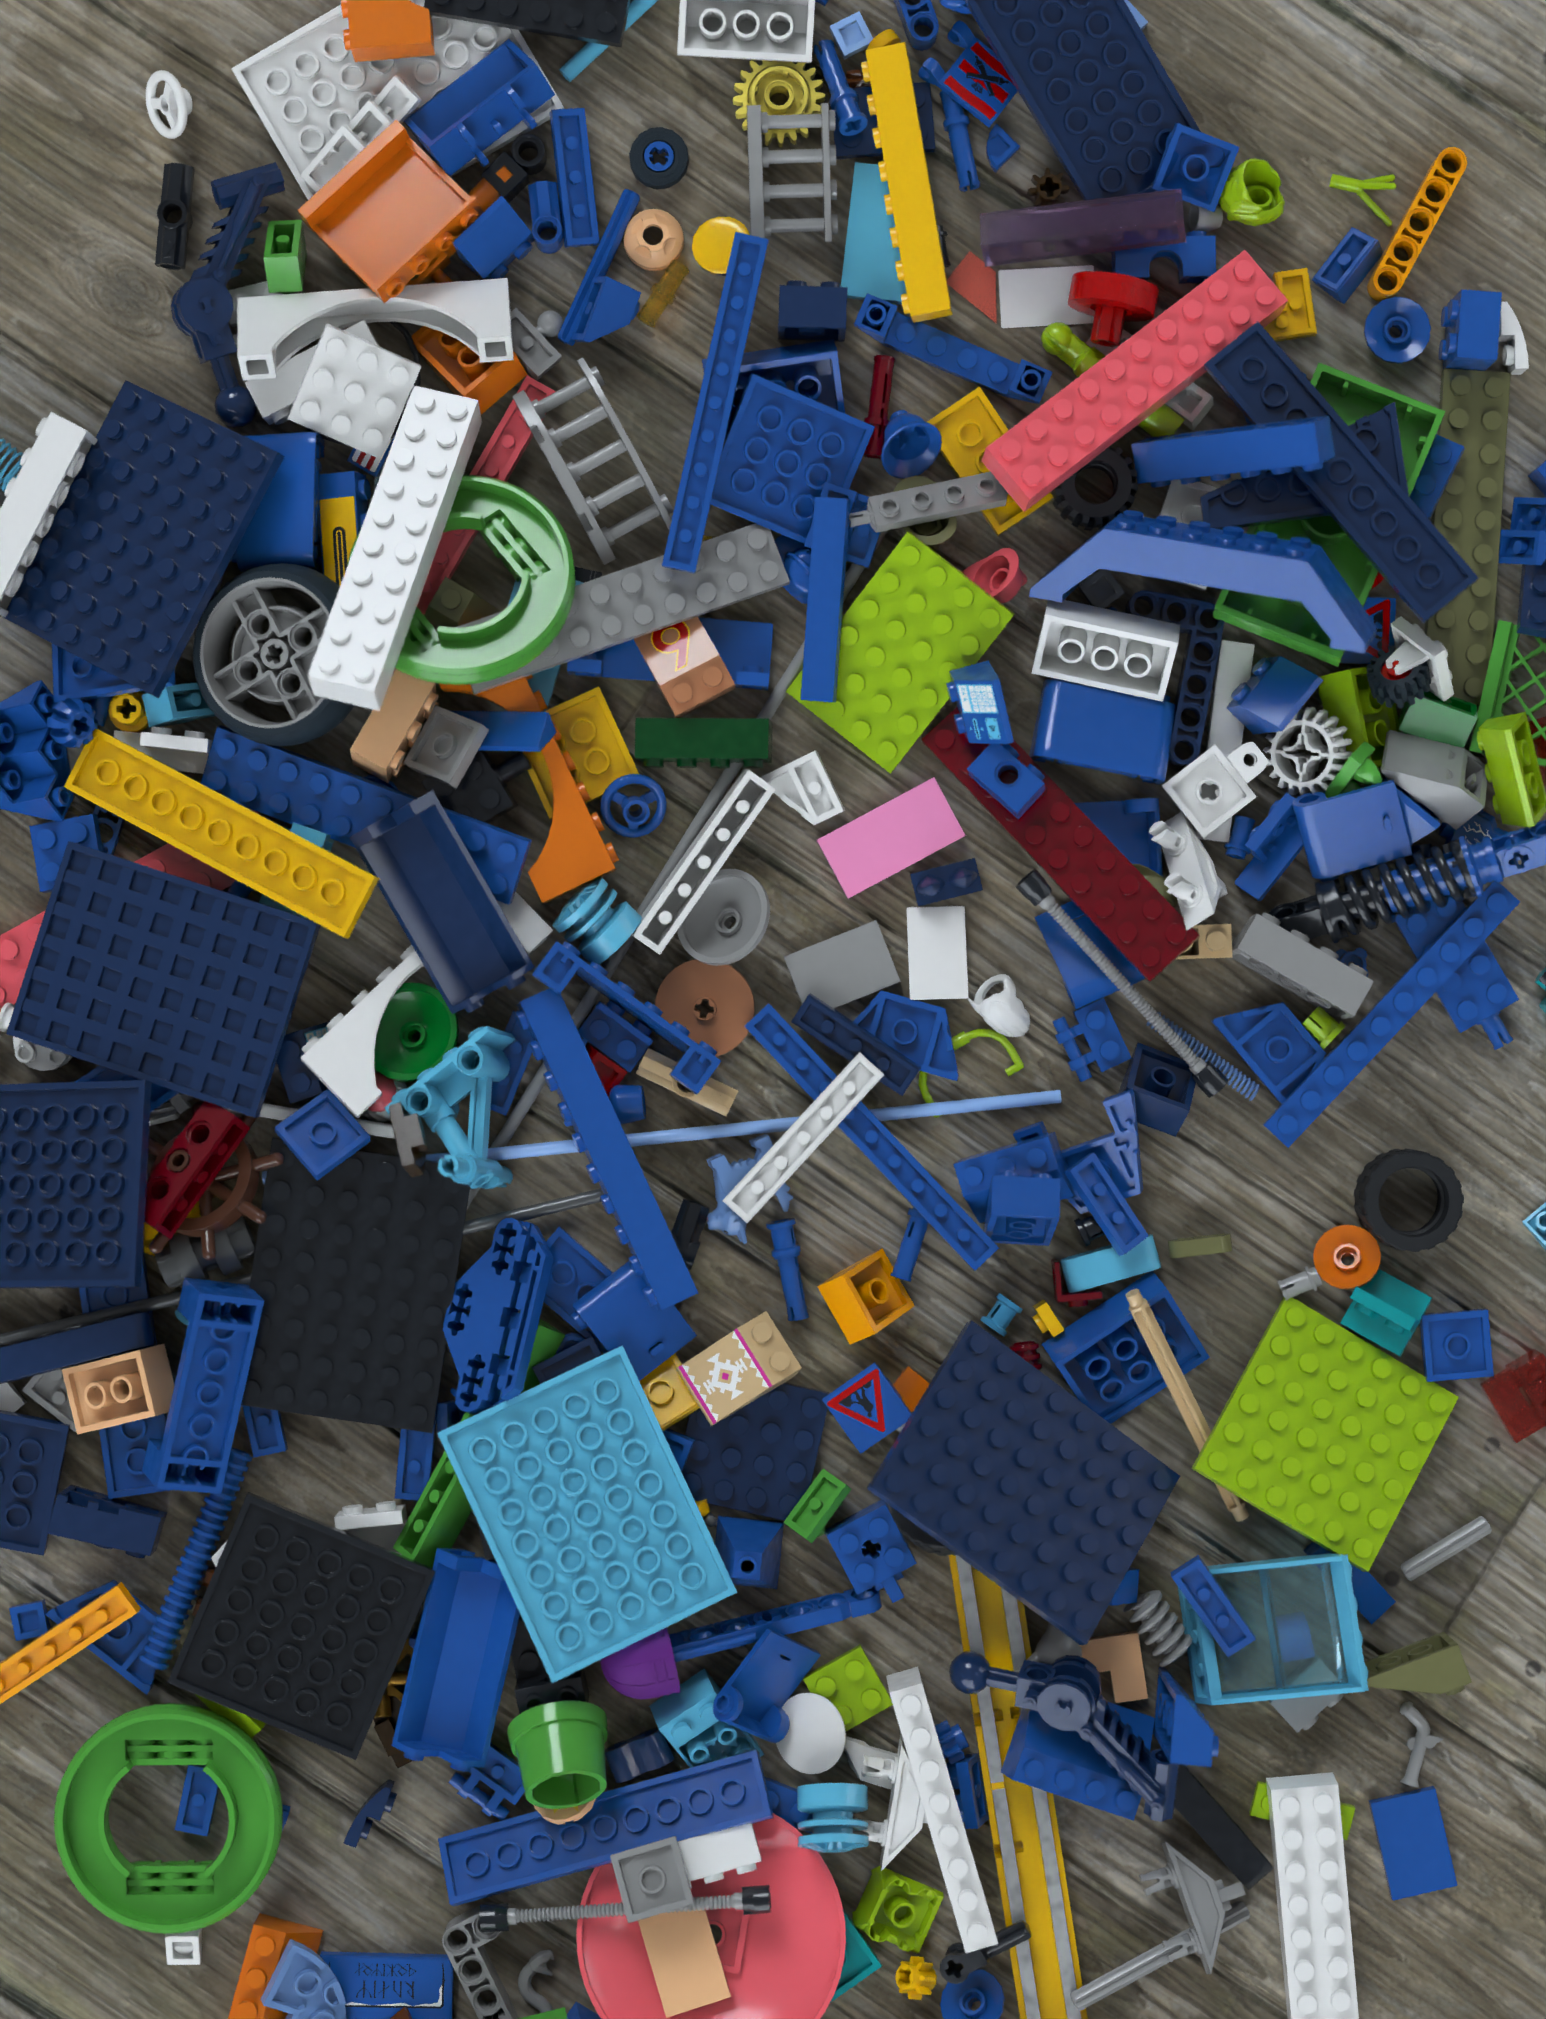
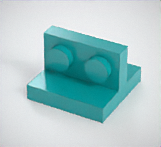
[1340,1269,1433,1357]

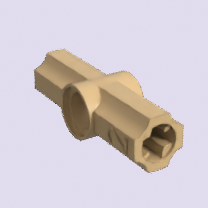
[636,1048,739,1117]

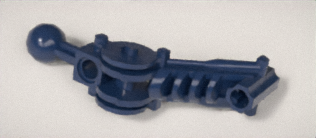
[170,162,285,428]
[949,1651,1179,1822]

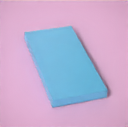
[841,162,907,304]

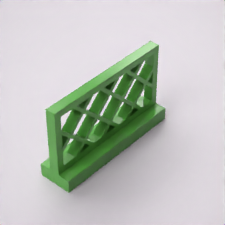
[1469,620,1546,767]

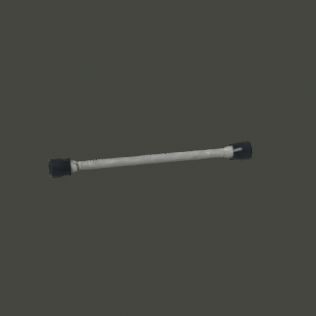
[1015,869,1229,1098]
[479,1885,771,1933]

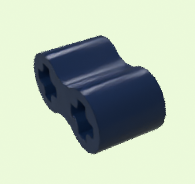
[605,1727,675,1783]

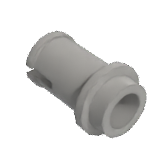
[1277,1266,1323,1300]

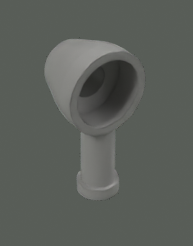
[1188,204,1223,233]

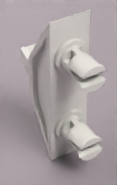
[1149,812,1228,930]
[853,1733,927,1871]

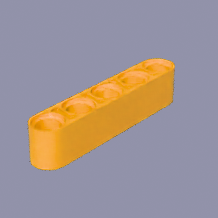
[1367,147,1467,302]

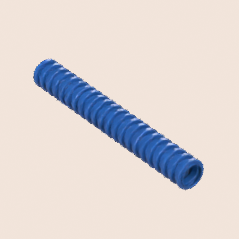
[140,1447,253,1670]

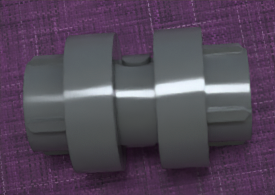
[154,1215,256,1288]

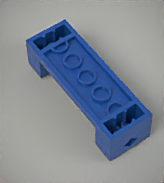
[142,1277,264,1494]

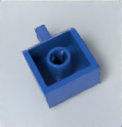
[825,1500,917,1603]

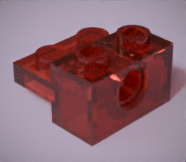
[1480,1349,1546,1443]

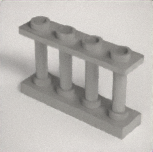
[746,103,838,242]

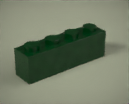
[635,718,773,769]

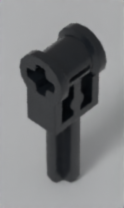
[940,1920,1032,1984]

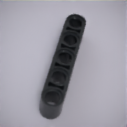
[1175,1764,1274,1890]

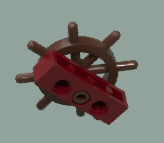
[144,1101,284,1261]

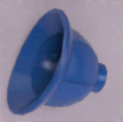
[881,410,942,479]

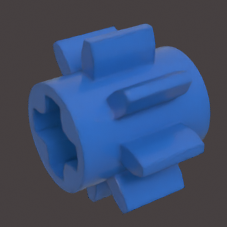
[935,1720,969,1765]

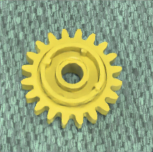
[733,60,825,147]

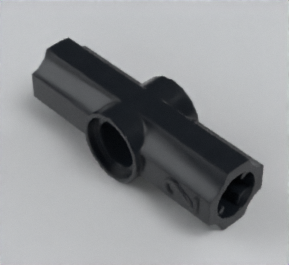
[155,163,195,270]
[670,1198,710,1270]

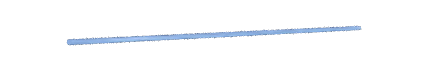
[262,1090,1061,1184]

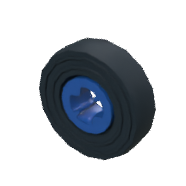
[629,127,689,189]

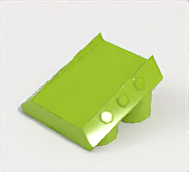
[852,1866,944,1953]

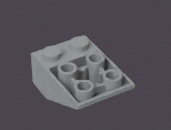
[1381,730,1487,830]

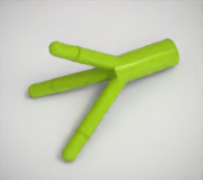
[1329,174,1396,227]

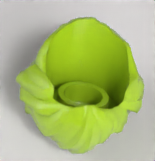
[1218,158,1285,226]

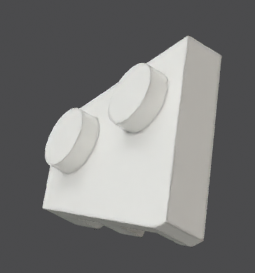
[760,750,845,825]

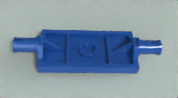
[1395,894,1519,1050]

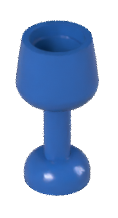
[564,1085,646,1127]

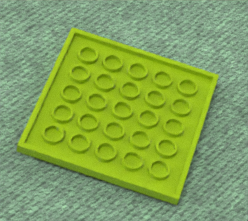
[1191,1297,1459,1572]

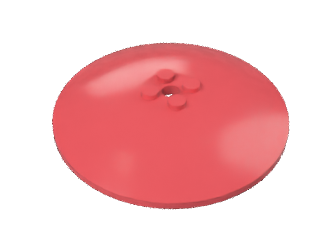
[576,1813,846,2019]

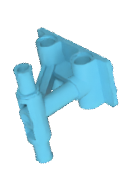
[385,1026,515,1189]

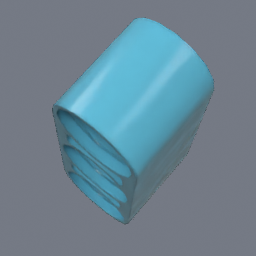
[1060,1234,1162,1293]

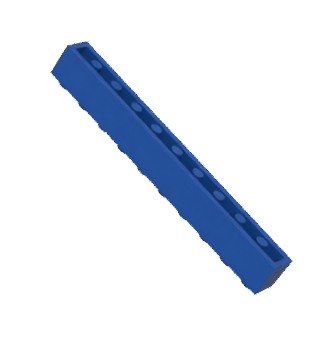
[515,988,698,1310]

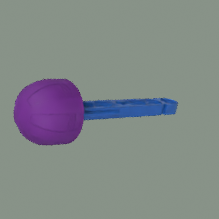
[600,1586,882,1699]

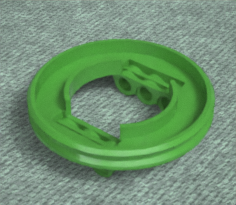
[347,475,575,685]
[54,1703,283,1934]

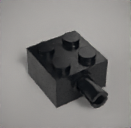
[421,751,532,824]

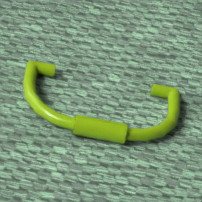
[918,1028,1024,1118]

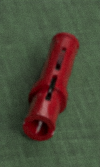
[863,355,895,459]

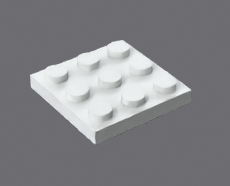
[287,323,421,460]

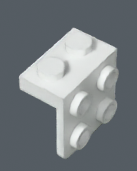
[334,1501,407,1555]

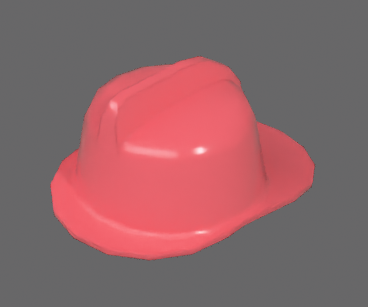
[962,548,1027,603]

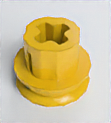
[108,692,149,733]

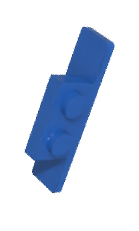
[1235,790,1325,901]

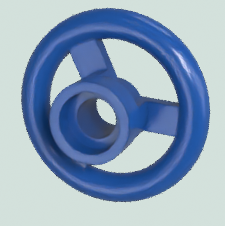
[600,774,667,838]

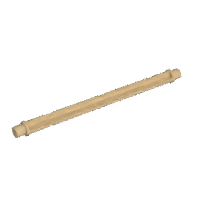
[1125,1289,1249,1522]

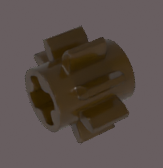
[1027,168,1070,214]

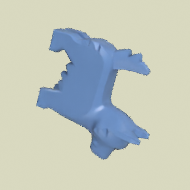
[706,1134,793,1244]

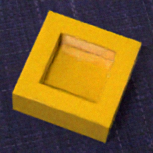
[1032,1299,1064,1337]

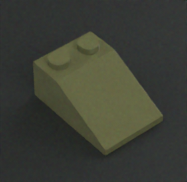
[1364,1631,1472,1695]

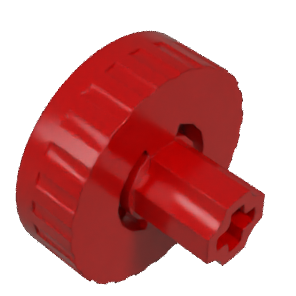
[1068,271,1159,347]

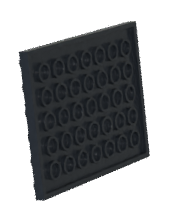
[241,1137,470,1433]

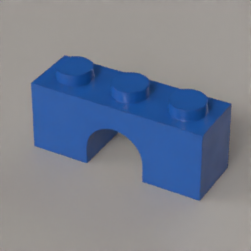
[1111,231,1216,284]

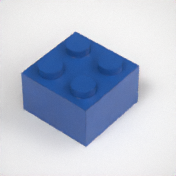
[1438,289,1502,371]

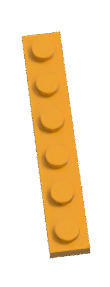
[0,1582,141,1704]

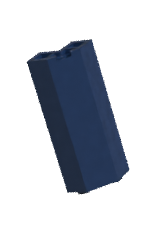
[350,790,535,1014]

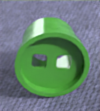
[507,1701,608,1809]

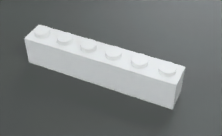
[632,769,776,955]

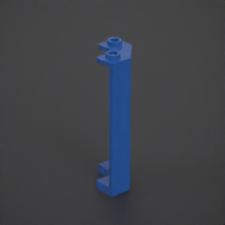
[392,1548,520,1772]

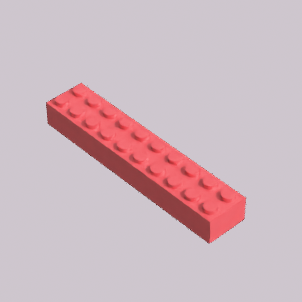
[982,250,1288,512]

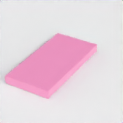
[816,777,966,899]

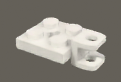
[1161,742,1268,839]

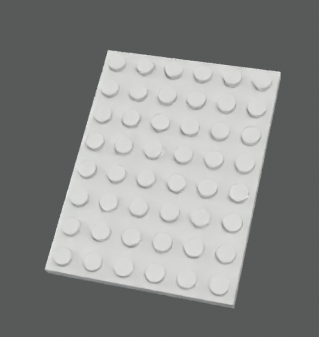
[231,0,564,200]

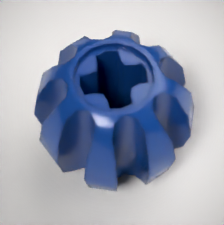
[47,698,98,748]

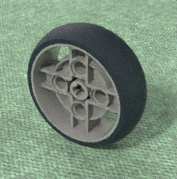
[193,563,355,746]

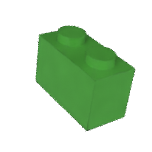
[263,220,307,294]

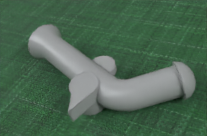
[1400,1701,1443,1788]

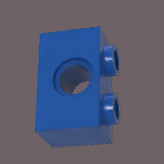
[967,744,1046,820]

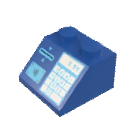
[946,661,1014,744]

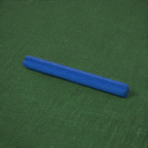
[558,189,640,346]

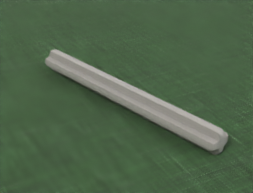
[1070,1901,1250,2010]

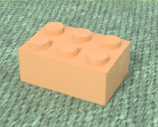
[350,669,439,783]

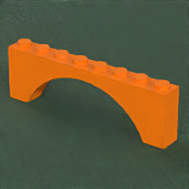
[341,0,435,62]
[439,675,619,904]

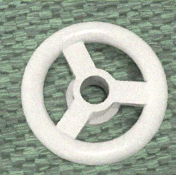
[146,70,193,139]

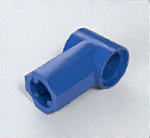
[528,180,564,254]

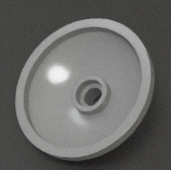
[677,869,770,966]

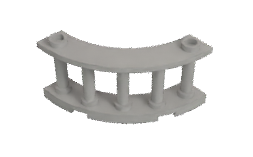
[512,357,674,565]

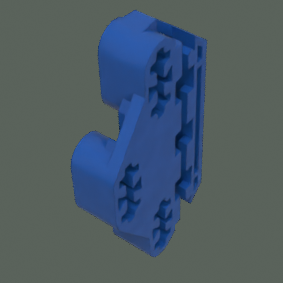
[443,1218,554,1415]

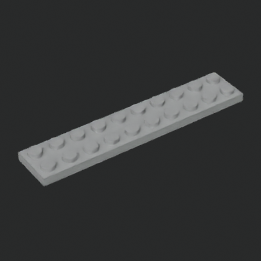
[455,520,790,695]

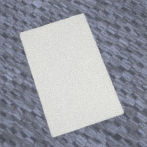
[998,265,1094,328]
[906,906,968,1000]

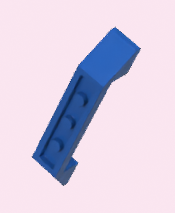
[854,293,1052,404]

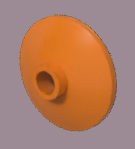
[1313,1225,1381,1289]

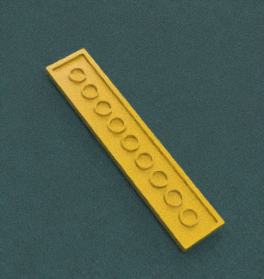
[64,729,379,939]

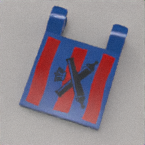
[918,20,1018,128]

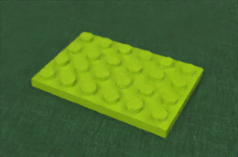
[786,531,1015,774]

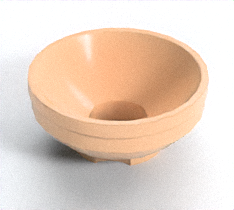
[623,209,684,271]

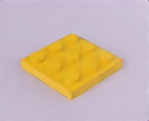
[523,686,639,820]

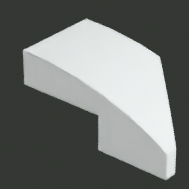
[844,1736,897,1789]

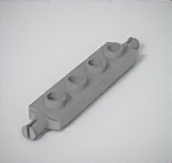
[849,472,1009,533]

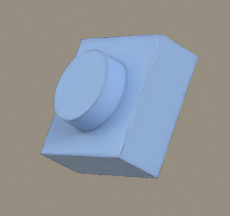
[829,11,873,60]

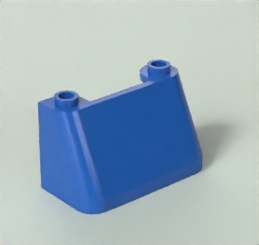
[231,432,325,573]
[1029,678,1176,785]

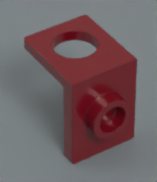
[1051,1259,1102,1307]

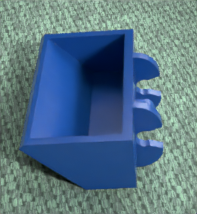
[404,39,555,176]

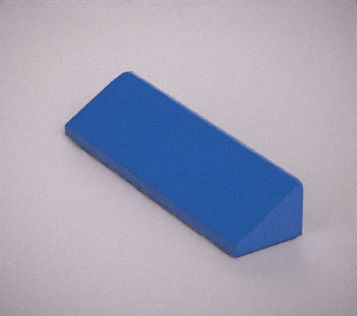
[451,711,556,752]

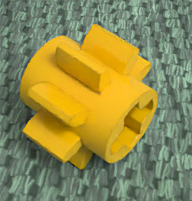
[895,1956,937,2000]

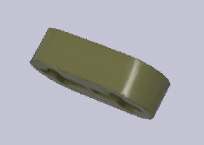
[1168,1233,1232,1258]

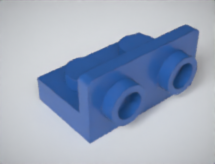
[578,999,654,1073]

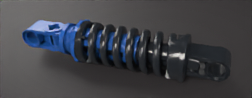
[1269,820,1546,944]

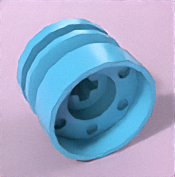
[552,876,643,965]
[797,1783,869,1853]

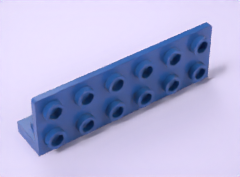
[567,617,773,690]
[532,941,721,1095]

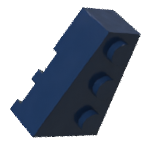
[46,1484,167,1558]

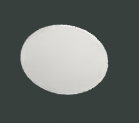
[776,1693,846,1774]

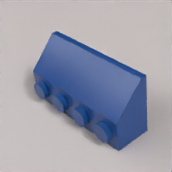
[1153,1667,1219,1767]

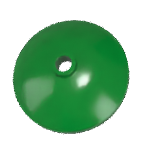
[374,982,459,1082]

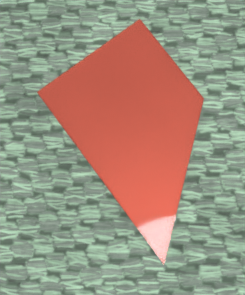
[947,251,997,324]

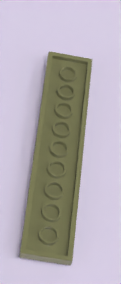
[1424,368,1511,706]

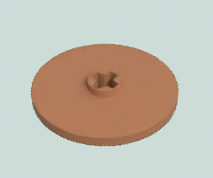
[655,959,755,1057]

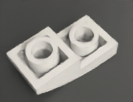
[1499,302,1529,375]

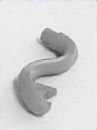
[518,1949,554,2013]

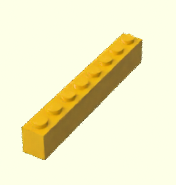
[861,42,953,323]

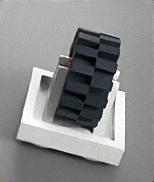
[1366,616,1454,708]

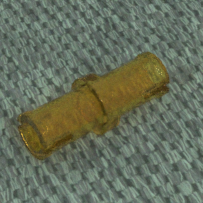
[636,260,690,328]

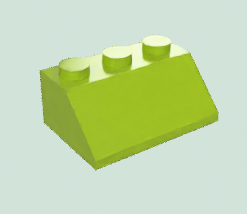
[1318,667,1401,768]
[1477,712,1546,827]

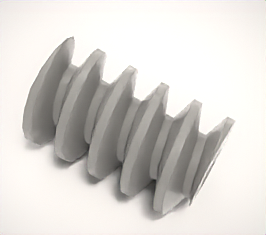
[1123,1590,1193,1667]

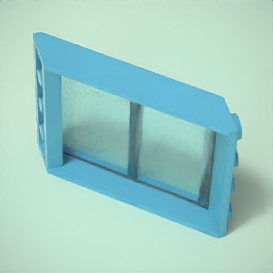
[1177,1553,1369,1705]

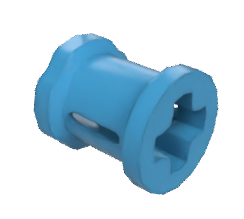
[980,1293,1023,1337]

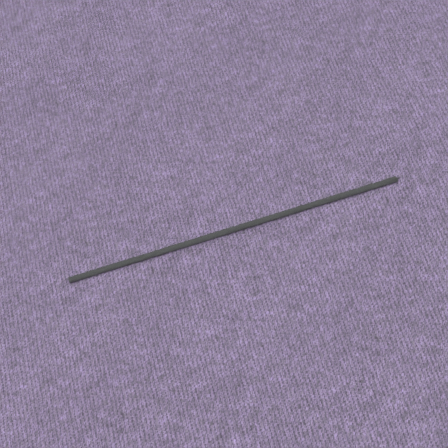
[0,1188,604,1348]

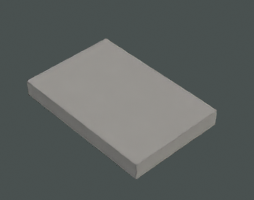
[784,920,901,1008]

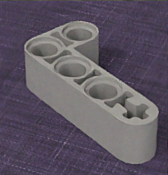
[442,1902,519,2019]

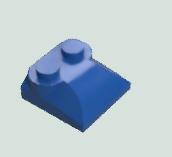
[1152,123,1240,212]

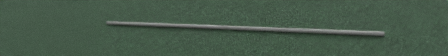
[467,530,888,1209]

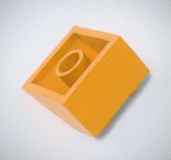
[817,1248,915,1345]

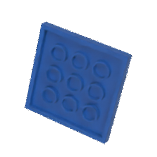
[711,374,875,544]

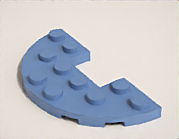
[260,1939,346,2019]

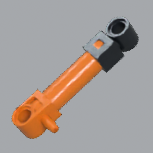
[405,133,547,285]

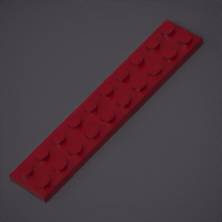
[921,706,1200,983]

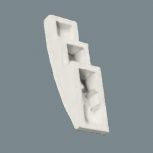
[300,75,422,193]

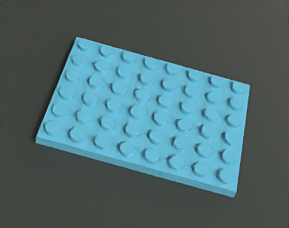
[437,1345,737,1683]

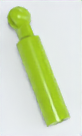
[1041,322,1185,437]

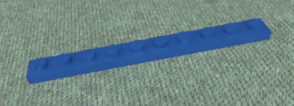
[662,232,769,574]
[1263,881,1520,1148]
[744,1003,999,1271]

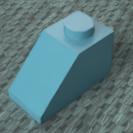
[142,683,216,728]

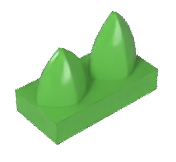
[1325,741,1382,798]
[783,1469,851,1543]

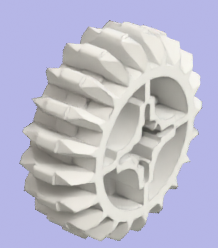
[1263,707,1353,795]

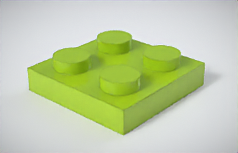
[803,1644,893,1731]

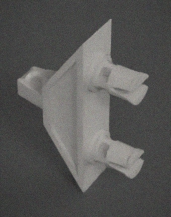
[1139,1841,1246,1974]

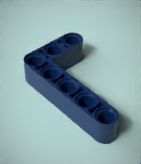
[1126,590,1224,767]

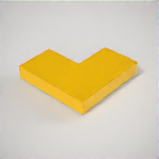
[1264,268,1317,342]

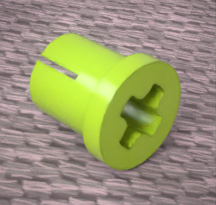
[1302,1006,1346,1050]

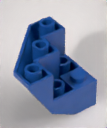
[0,680,74,821]

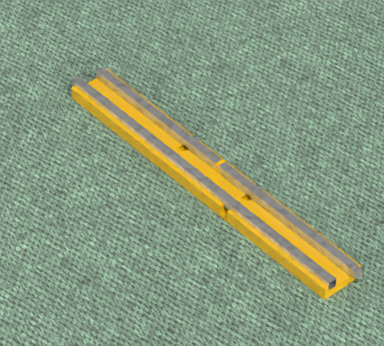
[948,1555,1088,2019]

